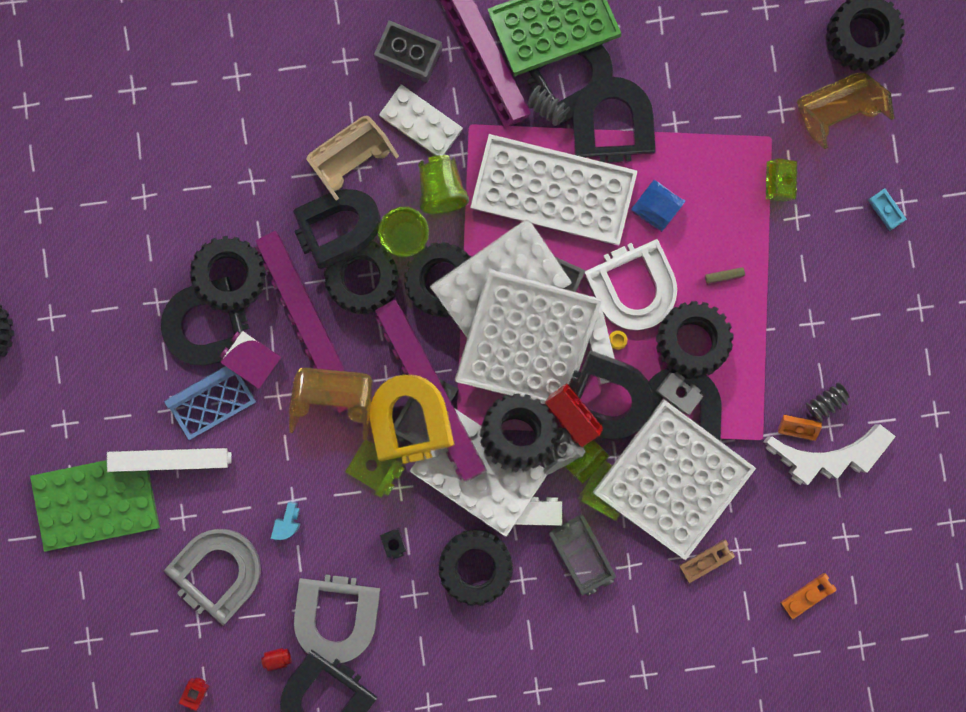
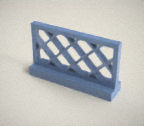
[164,366,256,440]

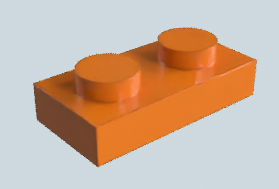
[778,415,822,441]

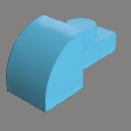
[271,501,301,540]

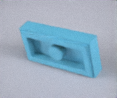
[868,188,907,231]

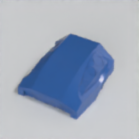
[631,180,686,232]

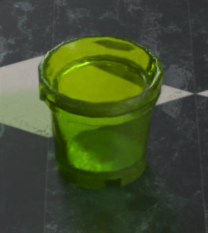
[418,155,469,214]
[378,207,429,257]

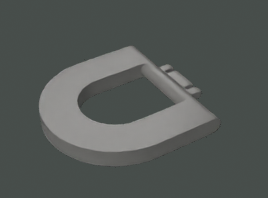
[164,529,261,626]
[294,574,380,663]

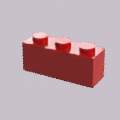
[545,383,603,447]

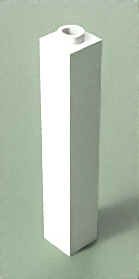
[107,448,232,472]

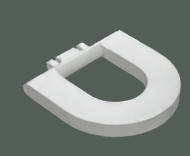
[584,239,677,330]

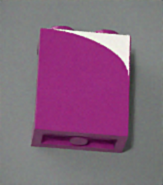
[219,330,281,389]

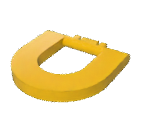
[370,375,454,464]

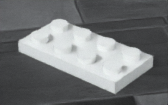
[379,84,463,159]

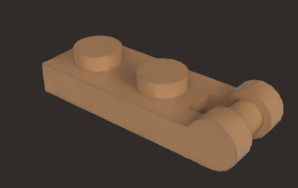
[679,539,735,583]

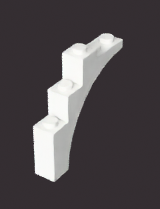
[763,424,896,485]

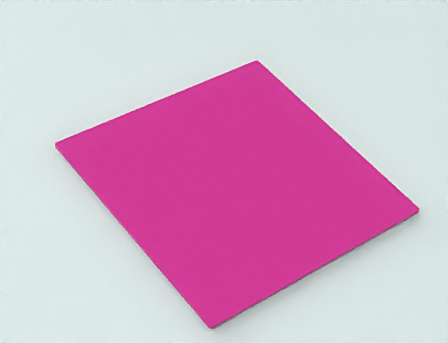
[457,124,772,440]

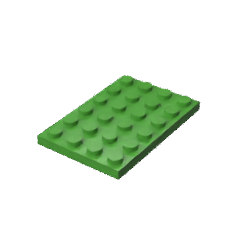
[488,0,621,76]
[30,460,160,552]

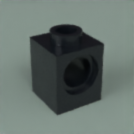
[380,528,407,559]

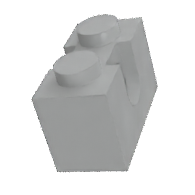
[655,373,703,415]

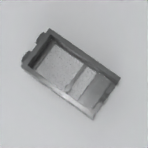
[394,378,459,445]
[548,514,616,596]

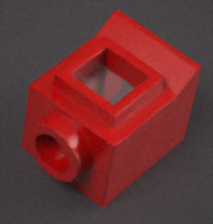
[179,677,210,711]

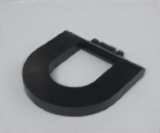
[527,44,613,125]
[573,77,655,163]
[293,189,381,269]
[161,277,250,366]
[568,351,653,439]
[638,368,722,441]
[280,649,378,712]

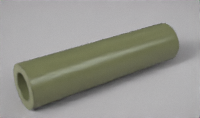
[705,267,745,284]

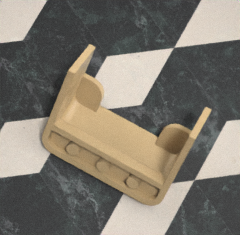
[307,116,399,201]

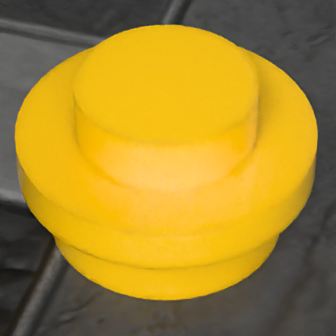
[609,331,627,350]

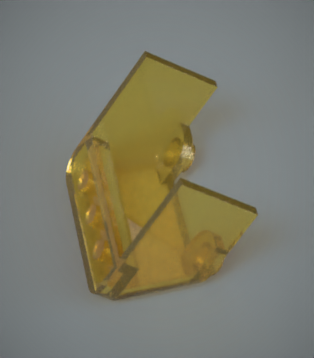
[797,73,895,149]
[289,368,373,440]

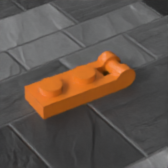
[780,573,837,620]

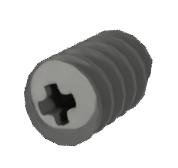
[528,85,570,126]
[805,382,849,422]

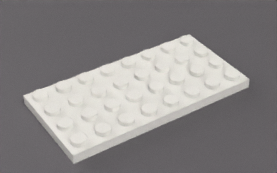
[470,134,637,246]

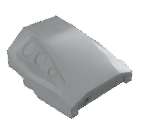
[543,428,585,475]

